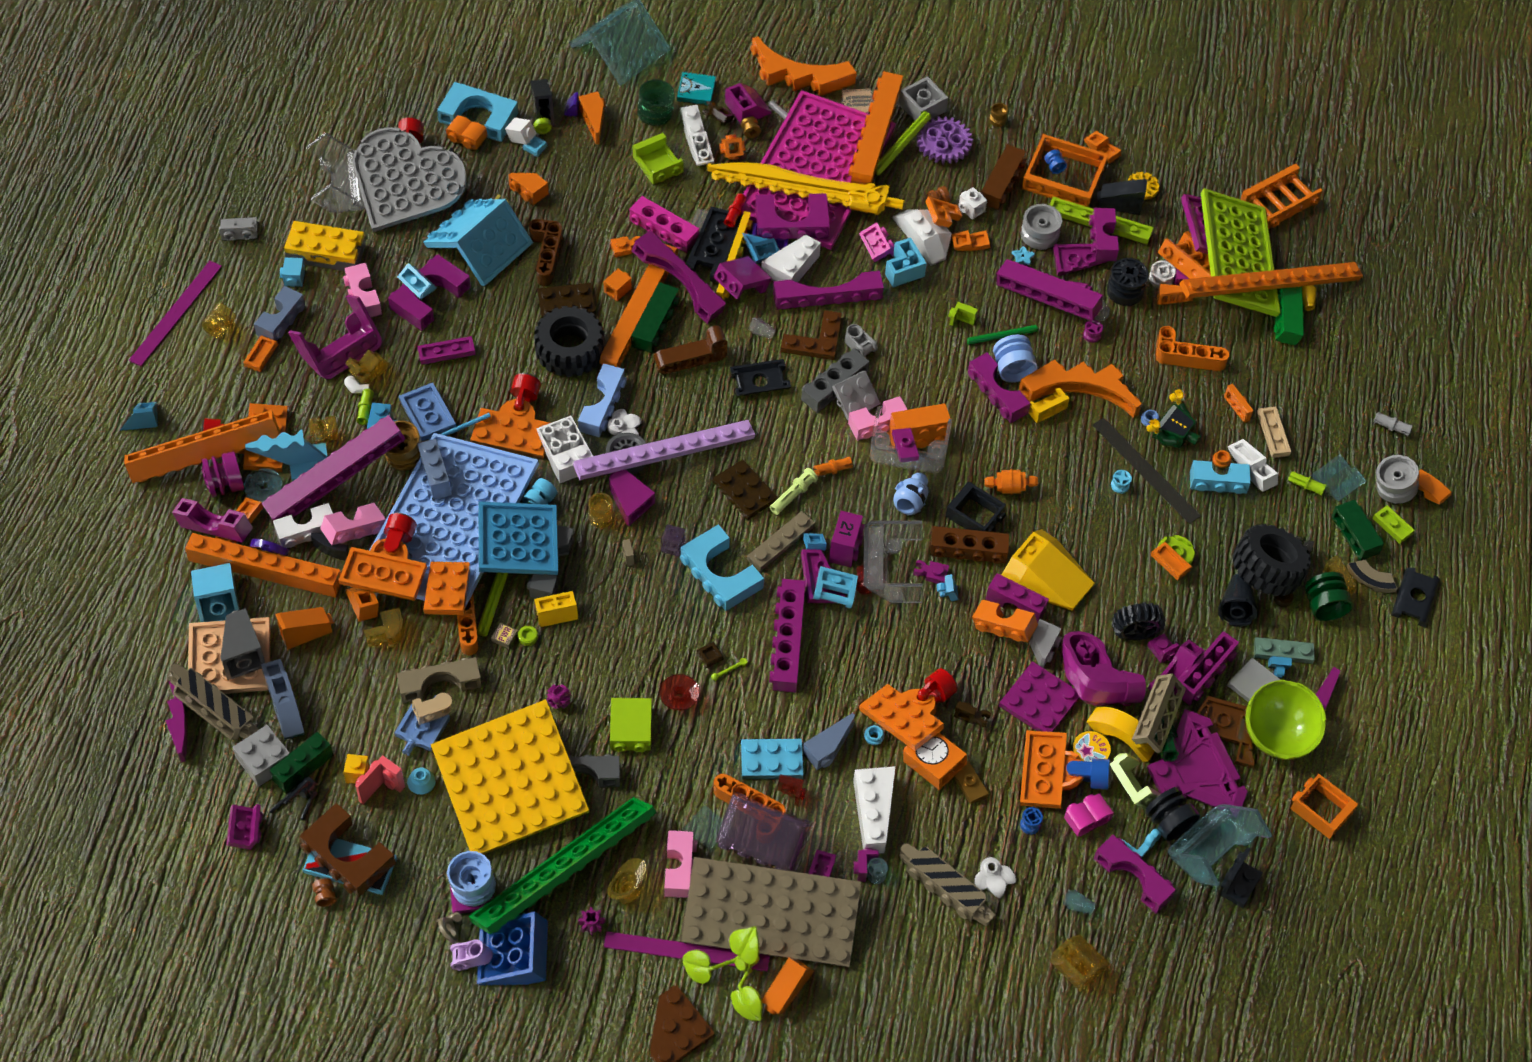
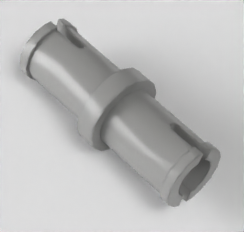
[1373,412,1413,436]

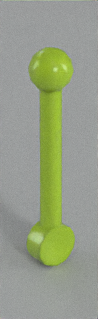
[711,658,747,681]

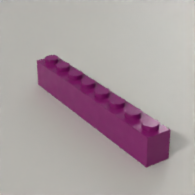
[262,415,406,520]

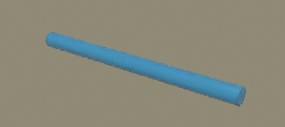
[429,413,491,440]

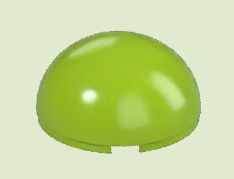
[1245,680,1326,760]

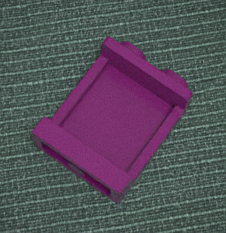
[714,256,772,299]

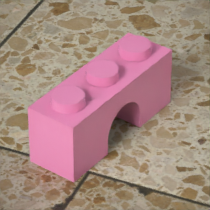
[343,263,382,317]
[848,396,907,440]
[320,503,386,545]
[664,831,697,898]

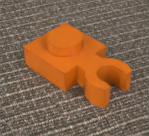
[610,236,640,257]

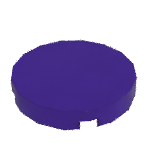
[250,539,289,556]

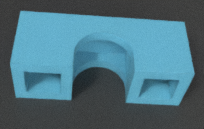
[1190,460,1250,494]

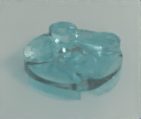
[244,468,283,503]

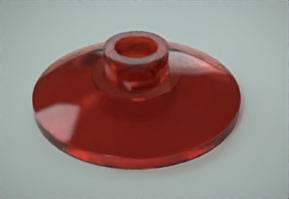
[659,674,699,710]

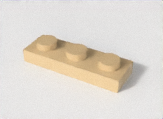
[1257,406,1291,458]

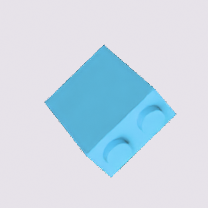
[191,563,240,622]

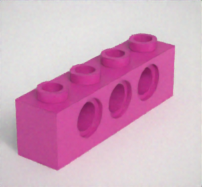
[629,196,699,253]

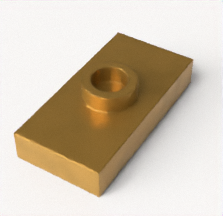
[954,761,989,805]

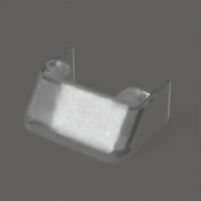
[306,132,365,213]
[870,406,952,474]
[864,521,923,603]

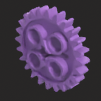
[916,116,973,164]

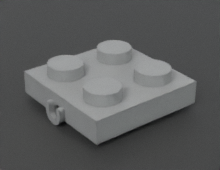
[832,370,880,420]

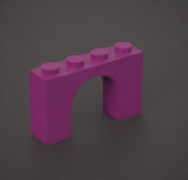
[755,193,830,239]
[388,254,471,331]

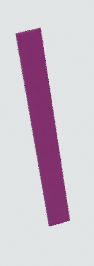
[129,261,222,366]
[604,931,770,972]

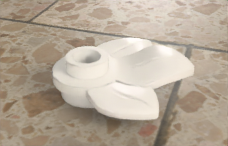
[607,409,642,436]
[975,857,1016,898]

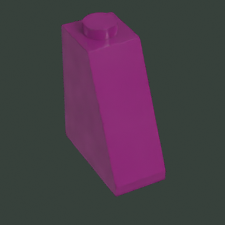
[609,469,655,526]

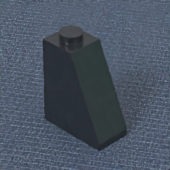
[530,79,555,127]
[1096,179,1147,215]

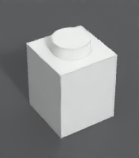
[505,118,536,145]

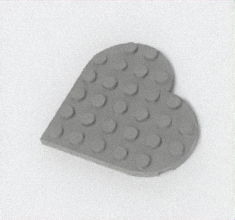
[353,127,467,232]

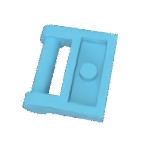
[813,566,858,608]

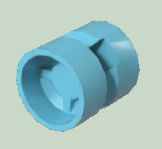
[522,478,557,505]

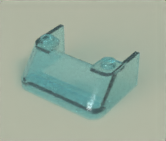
[1168,804,1272,886]

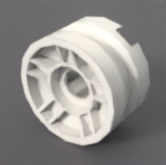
[1149,260,1176,288]

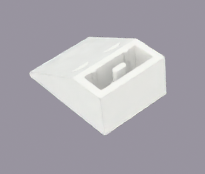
[537,416,593,483]

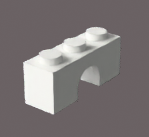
[273,503,333,548]

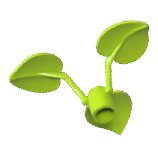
[682,926,763,1021]

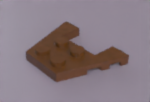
[1197,696,1254,768]

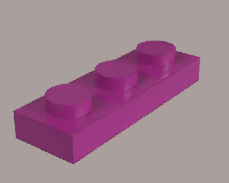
[417,336,475,365]

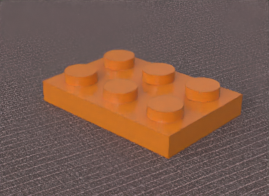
[423,562,471,615]

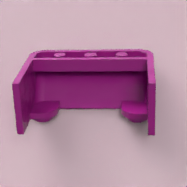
[288,295,382,379]

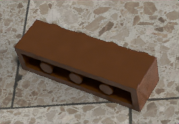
[981,144,1027,210]

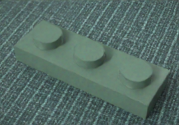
[1254,637,1314,664]

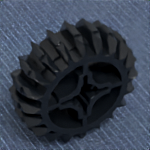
[1112,602,1166,641]

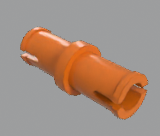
[813,457,853,477]

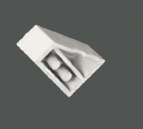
[761,235,821,282]

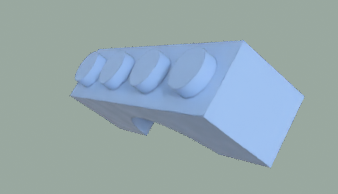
[578,363,627,437]

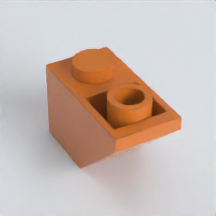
[508,173,549,205]
[345,587,379,622]

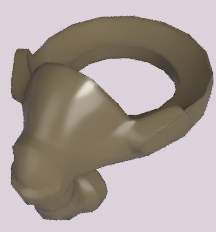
[437,912,462,943]

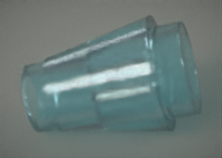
[1063,889,1096,915]

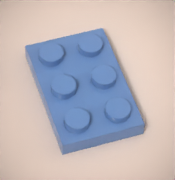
[399,383,456,441]

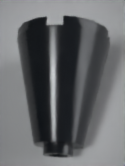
[1218,574,1258,627]

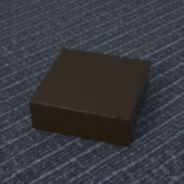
[696,641,724,668]

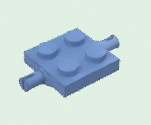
[394,695,450,756]

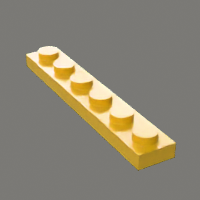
[716,211,753,300]

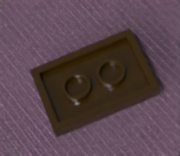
[537,283,596,319]
[713,459,778,520]

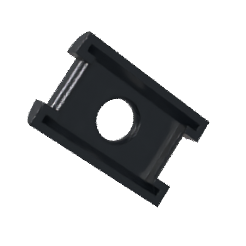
[730,359,791,397]
[1391,568,1441,628]

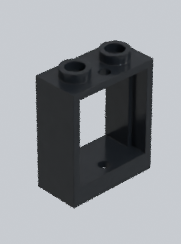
[945,481,1006,532]

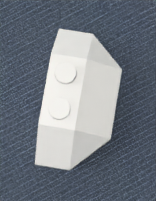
[892,209,952,266]

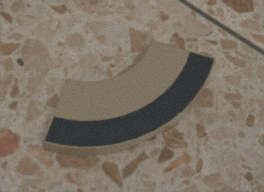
[1347,560,1397,593]

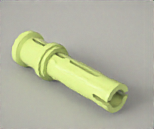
[769,468,818,515]

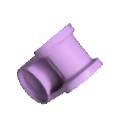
[450,940,493,970]

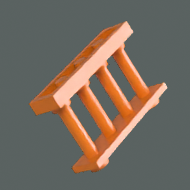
[1240,163,1323,229]
[1158,231,1211,279]

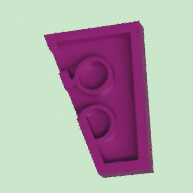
[1053,244,1108,277]
[801,549,846,603]

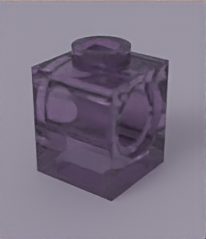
[661,524,685,557]

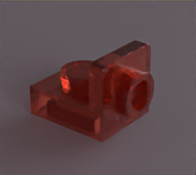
[777,774,806,806]

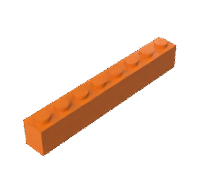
[848,71,903,184]
[124,410,280,483]
[185,533,341,598]

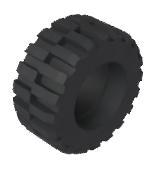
[534,306,605,377]
[1232,524,1311,596]

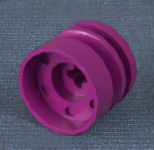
[202,451,245,498]

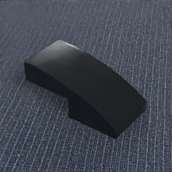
[311,532,349,561]

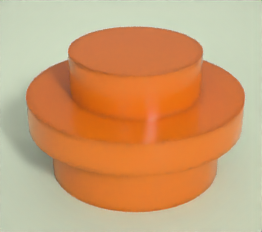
[1212,450,1231,468]

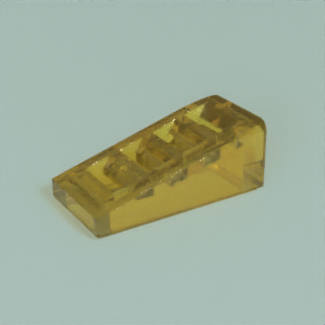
[1323,555,1357,597]

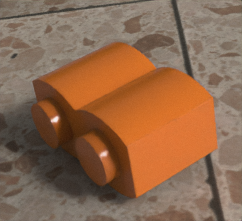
[446,115,488,150]

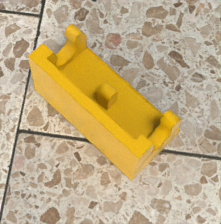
[1028,388,1070,423]
[534,591,578,627]

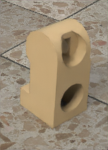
[412,693,452,725]

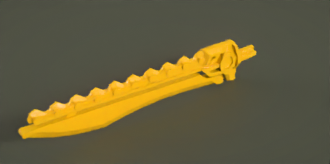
[707,162,904,215]

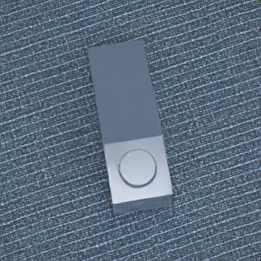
[803,713,855,770]

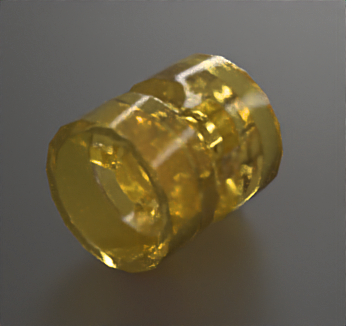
[201,303,236,338]
[309,415,339,443]
[588,493,613,528]

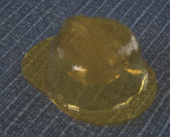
[607,858,646,905]

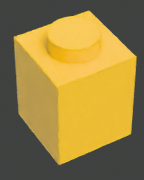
[343,754,370,784]

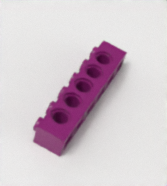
[769,579,805,693]

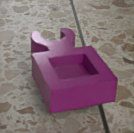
[913,560,949,584]

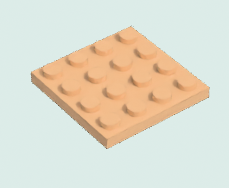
[188,617,270,694]

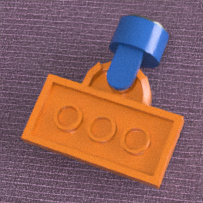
[1020,730,1112,809]

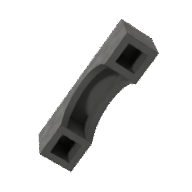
[527,525,574,599]
[568,754,620,787]

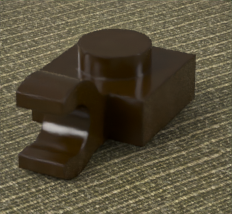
[703,101,735,123]
[954,701,991,727]

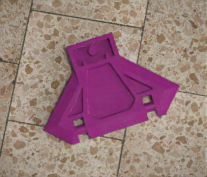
[1147,709,1247,816]

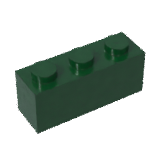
[1331,499,1384,561]
[270,731,334,794]

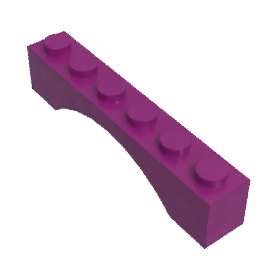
[632,230,726,324]
[773,271,884,309]

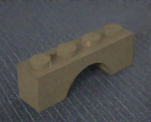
[397,657,482,703]

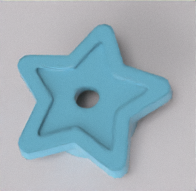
[1012,246,1034,265]

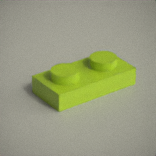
[1372,505,1415,544]

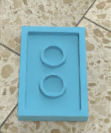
[741,739,803,779]

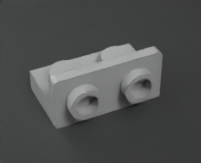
[219,217,258,241]

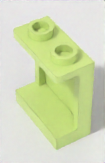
[1110,753,1160,810]

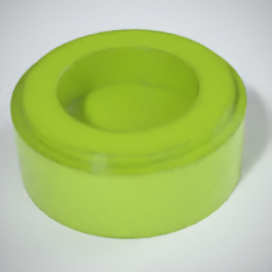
[534,118,552,134]
[518,626,538,646]

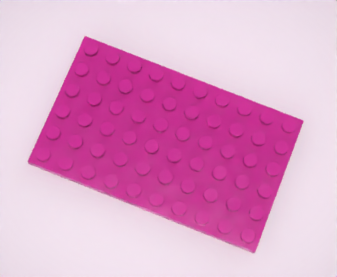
[742,90,896,250]

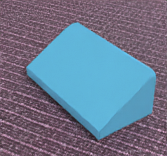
[397,263,437,299]

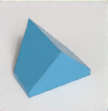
[742,233,779,264]
[119,402,158,431]

